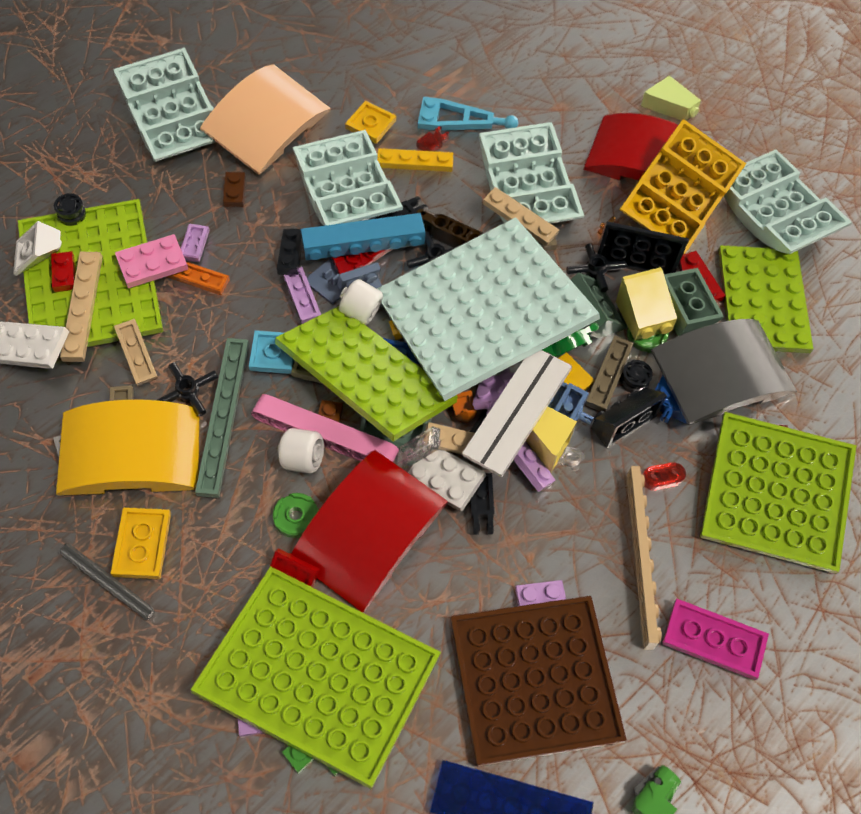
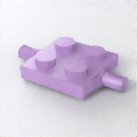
[472,368,515,415]

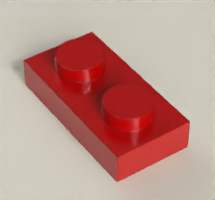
[51,251,75,292]

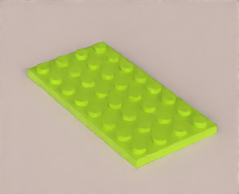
[275,306,458,442]

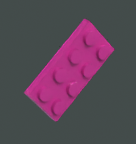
[662,598,769,680]

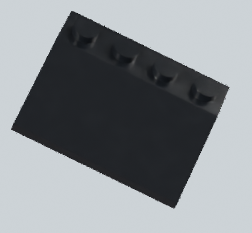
[597,221,689,274]

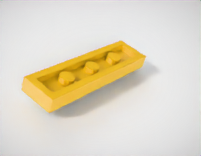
[378,148,453,172]

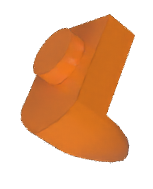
[452,390,477,423]

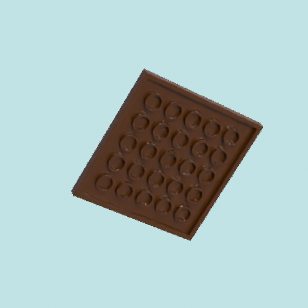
[450,596,627,767]

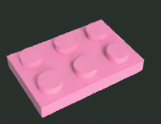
[115,234,188,288]

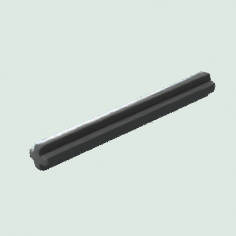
[60,543,155,620]

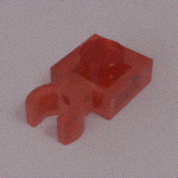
[416,126,449,152]

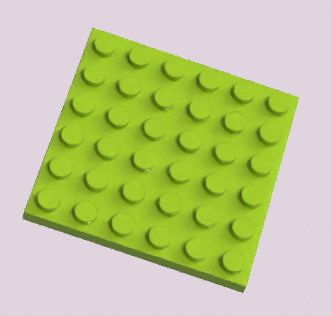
[700,412,857,574]

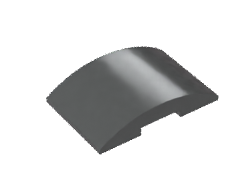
[651,319,797,425]

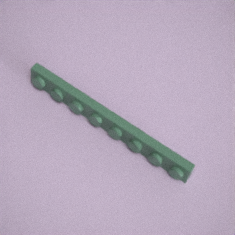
[195,338,249,498]

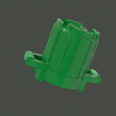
[542,323,599,358]

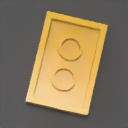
[111,507,171,579]

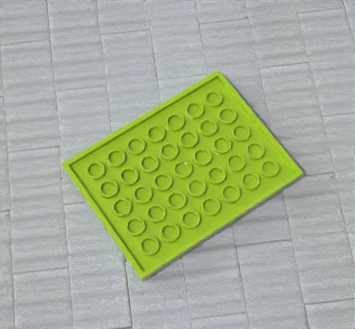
[191,566,441,790]

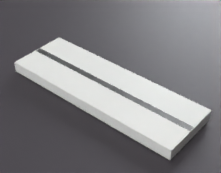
[462,350,572,477]

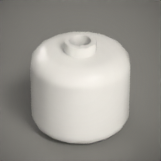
[339,279,383,325]
[277,428,324,474]

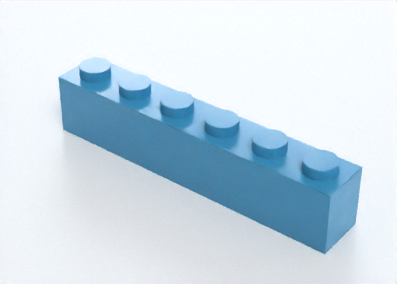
[301,213,425,261]

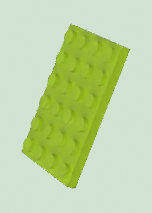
[718,245,813,354]

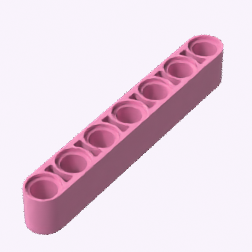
[251,394,399,462]

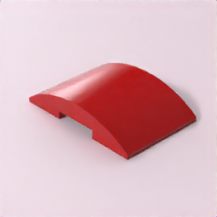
[583,113,678,181]
[291,450,448,613]

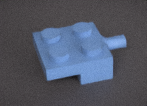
[548,382,594,425]

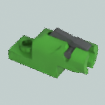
[632,765,681,814]

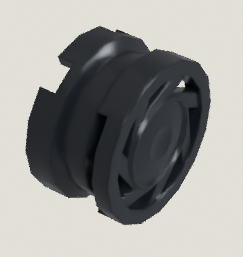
[54,193,86,226]
[620,360,653,393]

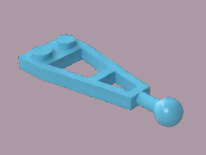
[418,97,519,131]

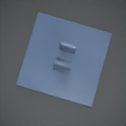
[307,258,341,305]

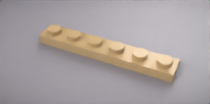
[60,252,102,362]

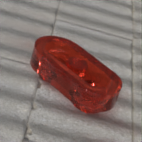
[643,462,686,490]

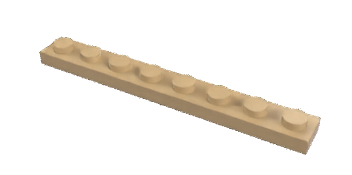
[626,466,661,650]

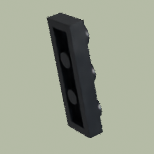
[277,228,303,275]

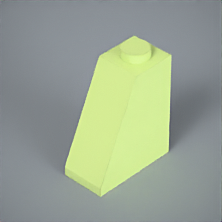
[641,76,701,121]

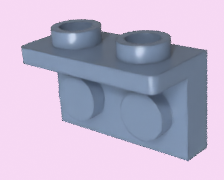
[338,262,382,292]

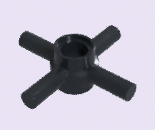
[406,231,459,268]
[566,243,627,293]
[157,362,218,416]

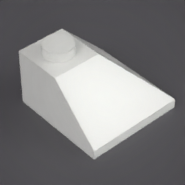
[13,221,62,275]

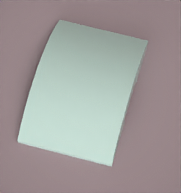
[113,48,216,162]
[479,122,584,223]
[293,130,403,226]
[724,149,852,254]

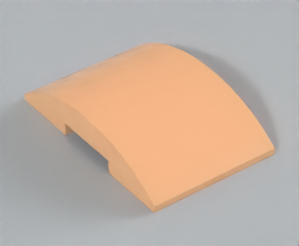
[200,65,331,175]

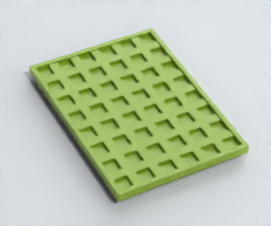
[18,199,164,352]

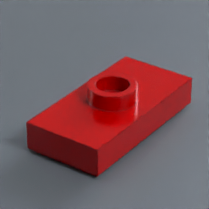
[269,548,320,588]

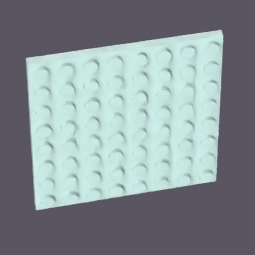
[377,217,600,401]

